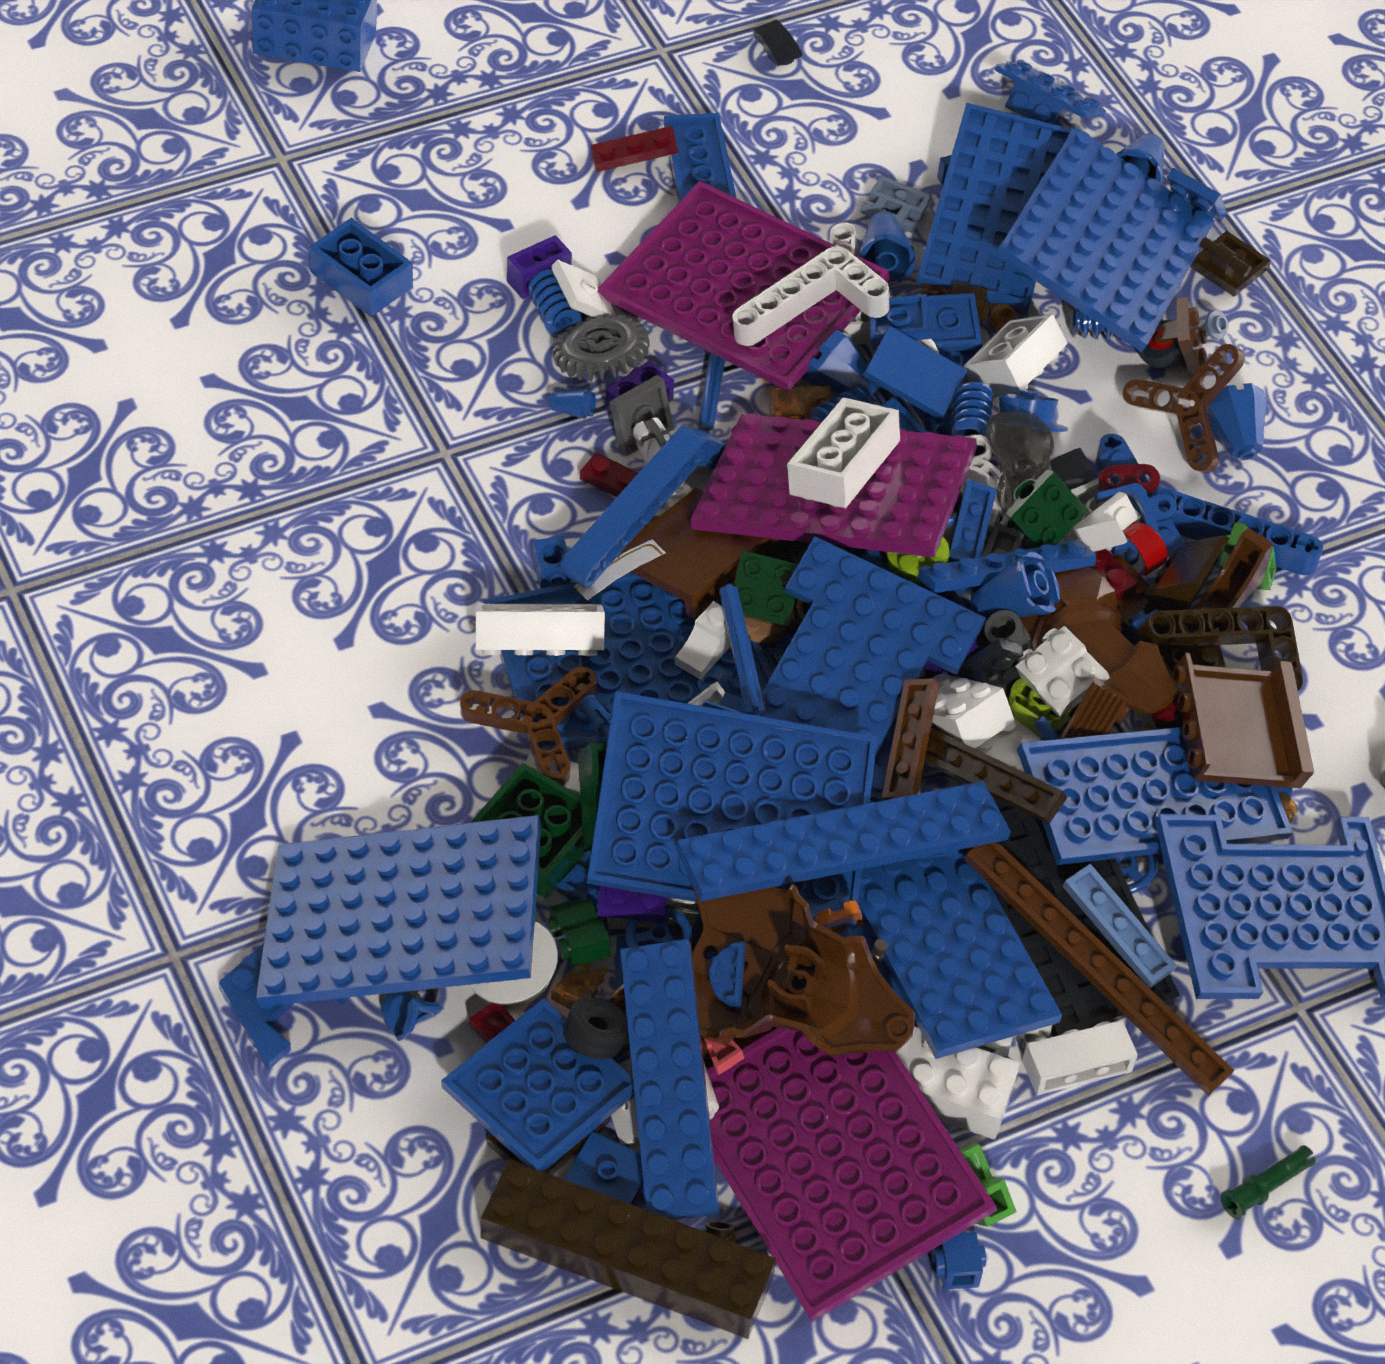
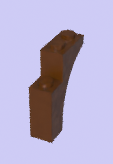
[1167,528,1274,648]

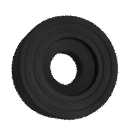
[563,997,628,1059]

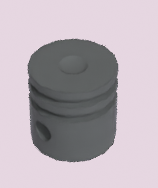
[985,610,1031,652]

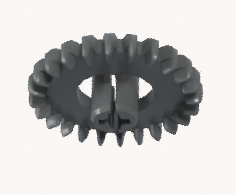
[552,314,650,381]

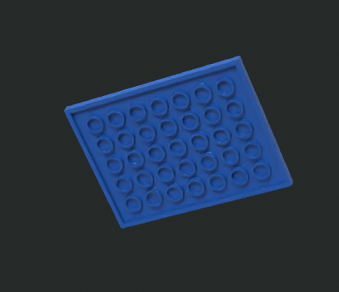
[995,127,1215,352]
[484,572,772,750]
[586,691,877,929]
[256,815,541,1007]

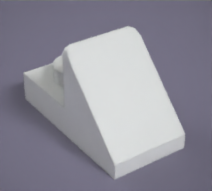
[1073,491,1138,552]

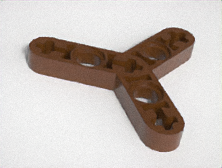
[1123,344,1245,474]
[460,667,597,786]

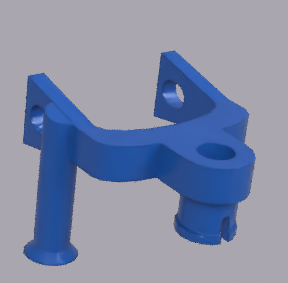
[1094,483,1177,565]

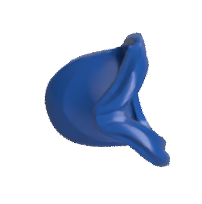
[381,991,444,1041]

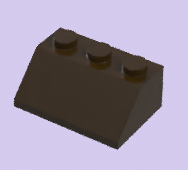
[1144,535,1229,614]

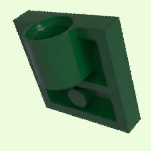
[1005,468,1089,548]
[733,550,798,628]

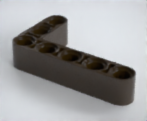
[1138,606,1303,691]

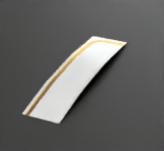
[574,539,666,601]

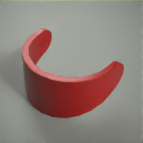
[1123,522,1167,576]

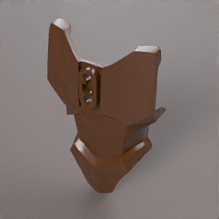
[967,567,1178,717]
[690,881,915,1057]

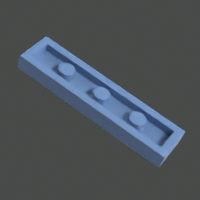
[1063,864,1177,988]

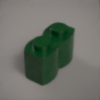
[546,897,611,967]

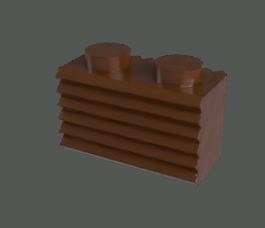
[1060,678,1130,739]

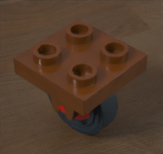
[1139,296,1208,377]

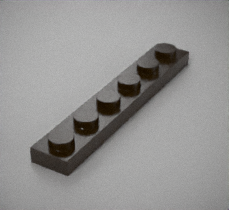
[924,728,1068,824]

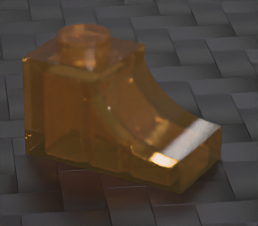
[769,385,832,420]

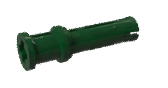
[1220,1145,1316,1220]

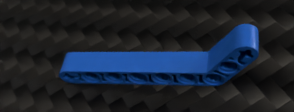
[559,426,727,588]
[1095,434,1323,575]

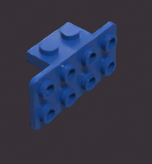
[994,60,1106,125]

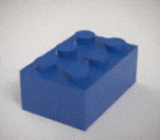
[309,218,413,317]

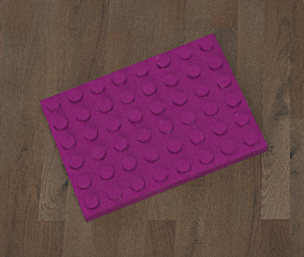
[598,181,889,392]
[690,414,977,557]
[707,1028,997,1322]

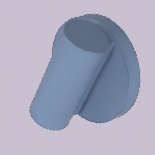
[1201,310,1228,339]

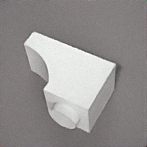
[675,601,731,680]

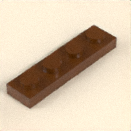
[882,679,939,800]

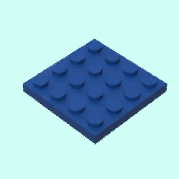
[441,998,635,1172]

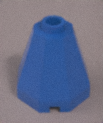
[802,329,878,398]
[1207,383,1266,460]

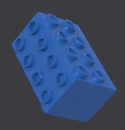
[252,0,377,72]

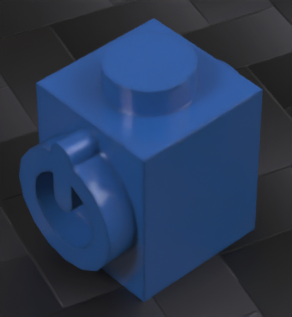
[932,1231,986,1290]

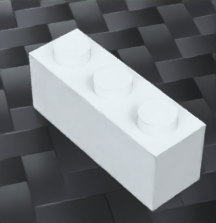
[1022,1020,1138,1095]

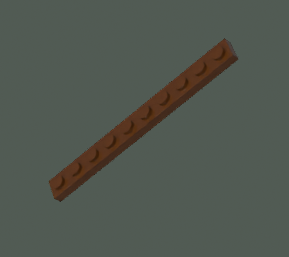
[964,842,1235,1096]

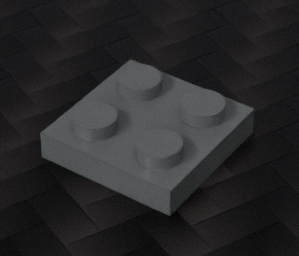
[609,375,674,456]

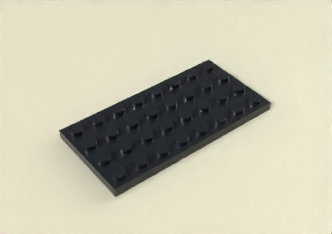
[969,797,1180,1037]

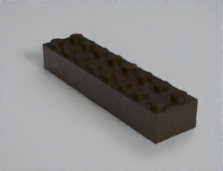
[480,1159,777,1339]

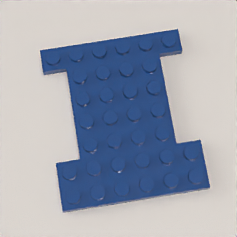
[719,536,986,802]
[1155,814,1385,999]

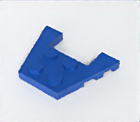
[219,943,350,1070]

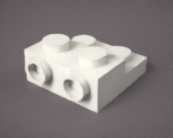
[1015,626,1110,718]

